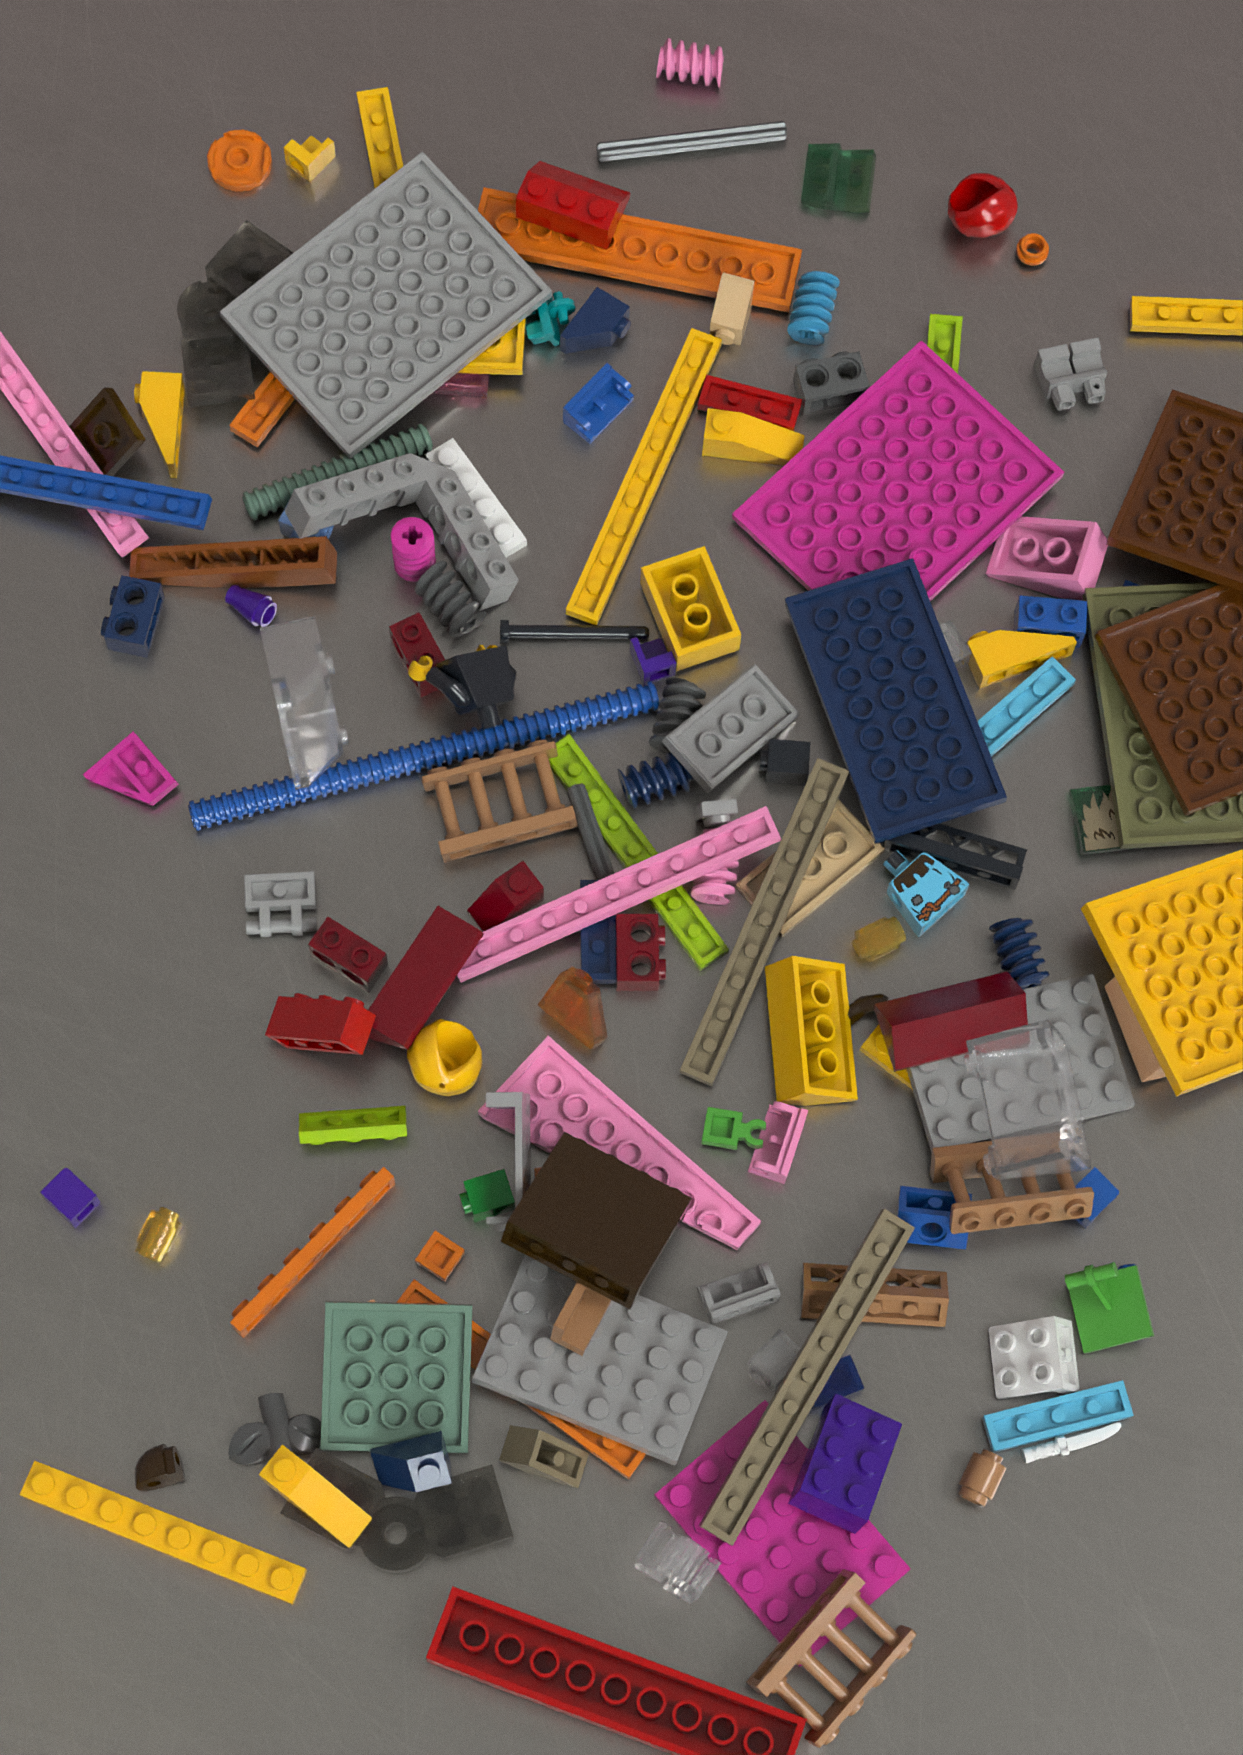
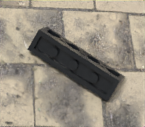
[884,823,1027,890]

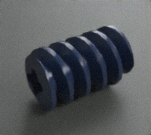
[617,752,694,809]
[989,918,1050,989]

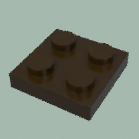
[69,387,146,476]

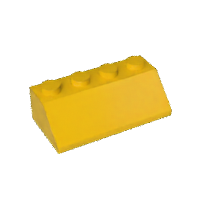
[765,956,858,1106]

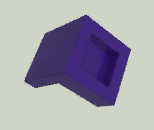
[629,637,676,686]
[40,1168,101,1228]

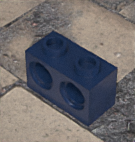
[101,575,165,658]

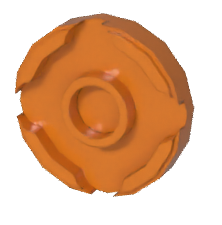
[207,129,272,192]

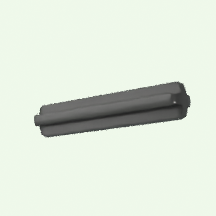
[567,783,615,880]

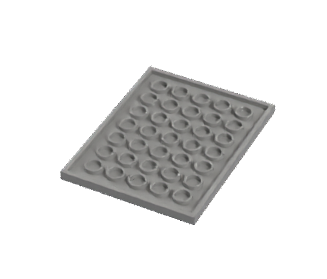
[220,151,552,459]

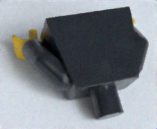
[408,645,517,730]

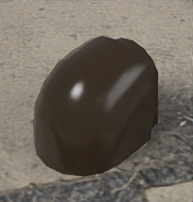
[135,1444,185,1491]

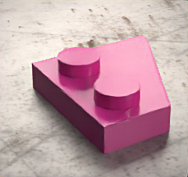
[83,731,179,806]

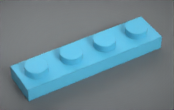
[977,656,1076,757]
[982,1380,1134,1453]

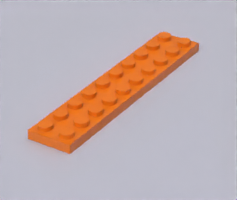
[478,187,802,313]

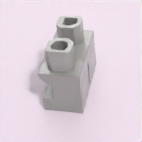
[1034,337,1108,411]

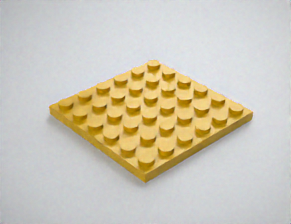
[1081,849,1243,1097]

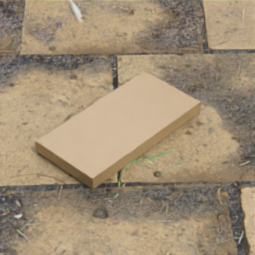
[735,799,885,938]

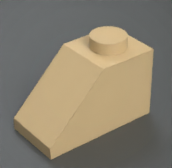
[709,272,755,346]

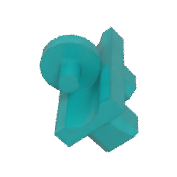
[525,291,576,347]

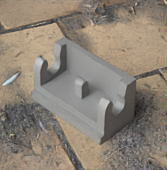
[697,1263,781,1325]

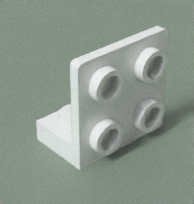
[988,1316,1080,1399]

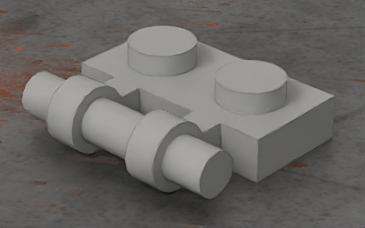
[244,871,317,938]

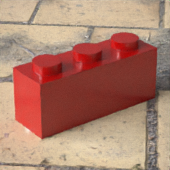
[265,993,376,1055]

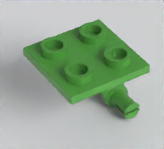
[1065,1262,1154,1354]

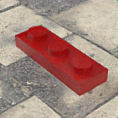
[697,375,802,431]

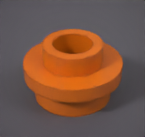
[1016,233,1049,266]

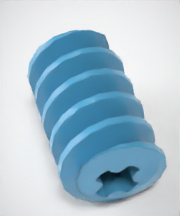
[787,271,840,345]

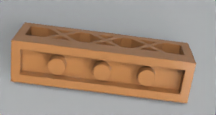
[801,1263,949,1327]
[550,1282,612,1356]

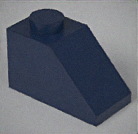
[560,287,631,354]
[370,1431,452,1492]

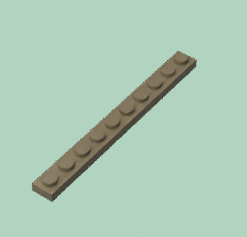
[680,758,849,1086]
[699,1209,915,1546]

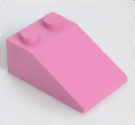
[986,516,1108,600]

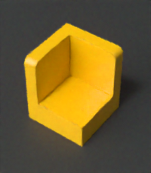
[283,136,336,182]

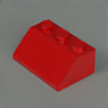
[516,161,631,250]

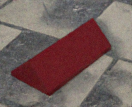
[368,906,484,1050]
[873,972,1029,1072]

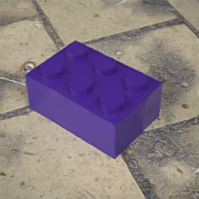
[788,1393,902,1534]

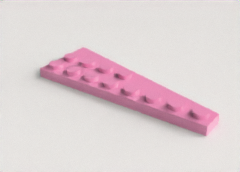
[478,1036,761,1250]

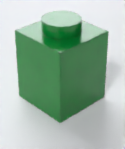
[459,1169,515,1223]

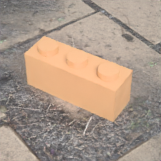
[1104,977,1166,1082]

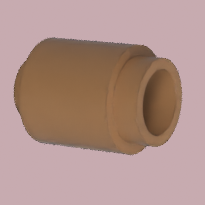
[958,1449,1007,1507]

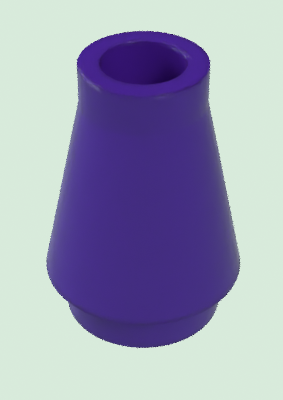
[225,585,277,627]

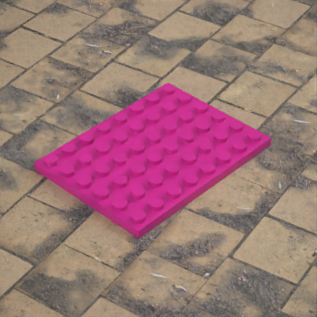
[732,341,1064,601]

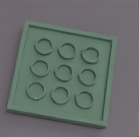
[320,1301,473,1453]

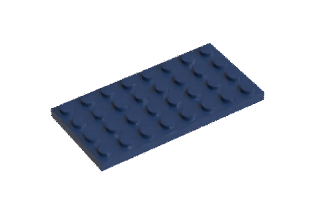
[785,558,1007,844]

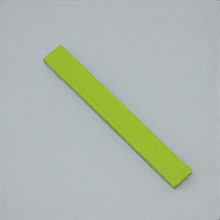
[549,734,729,971]

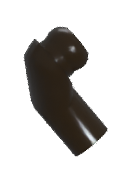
[848,993,889,1026]

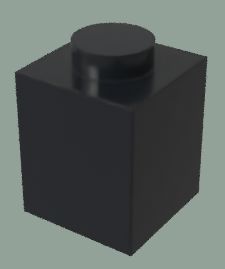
[760,739,811,786]

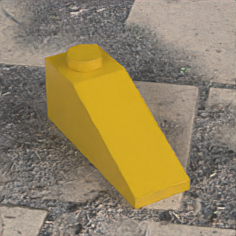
[134,371,185,478]
[702,408,805,466]
[963,630,1077,689]
[259,1445,372,1549]

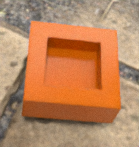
[415,1230,465,1282]

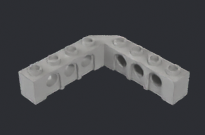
[284,453,519,611]

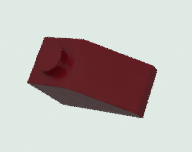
[467,861,544,932]

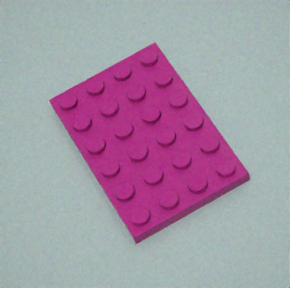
[654,1400,911,1668]

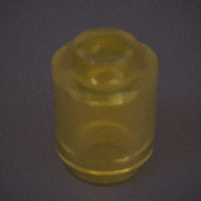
[852,916,906,962]
[135,1207,183,1263]

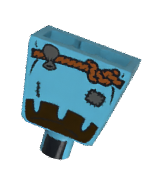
[883,850,969,937]

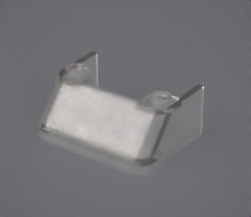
[260,616,349,790]

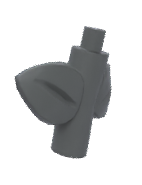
[228,1393,321,1465]

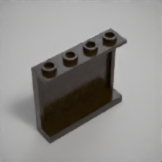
[501,1132,692,1310]

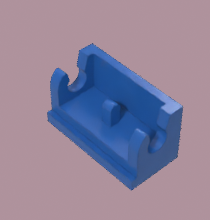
[563,363,634,444]

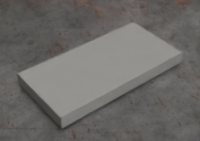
[662,664,800,793]

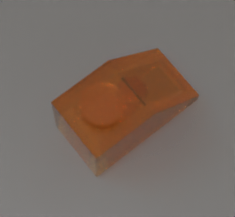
[538,967,607,1050]

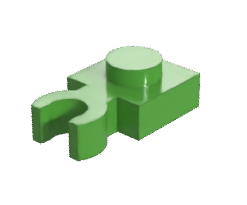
[702,1107,766,1150]

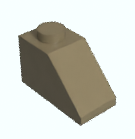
[499,1425,589,1488]

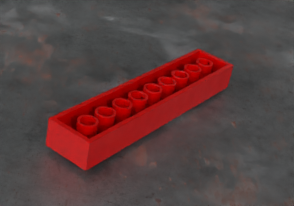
[426,1586,807,1755]

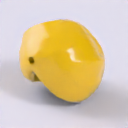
[407,1019,482,1096]

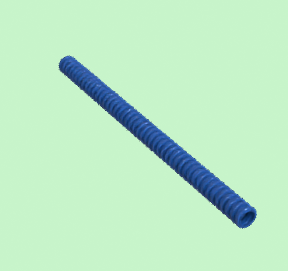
[188,681,659,831]

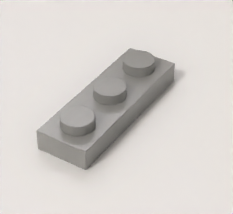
[694,799,738,827]

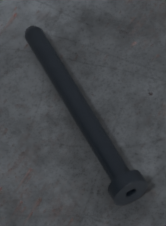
[500,620,649,643]

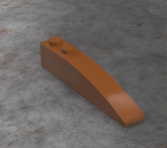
[129,536,337,588]

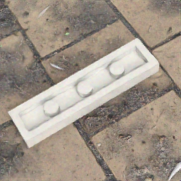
[425,438,527,558]

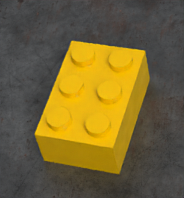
[640,546,741,672]

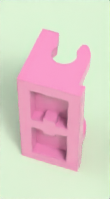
[748,1101,808,1184]

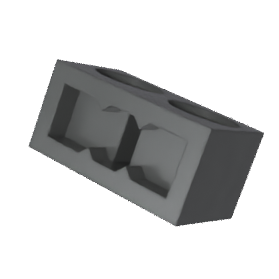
[793,351,870,415]

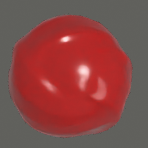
[948,173,1018,238]

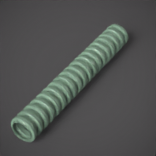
[242,423,433,520]

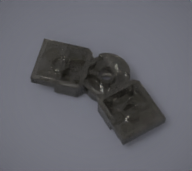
[177,220,294,407]
[280,1448,514,1574]

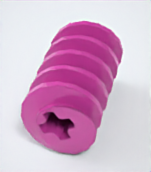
[390,517,436,582]

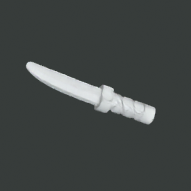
[1021,1422,1121,1463]

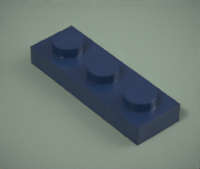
[580,880,617,984]

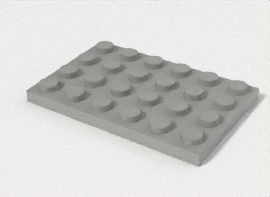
[907,974,1135,1153]
[472,1255,728,1466]

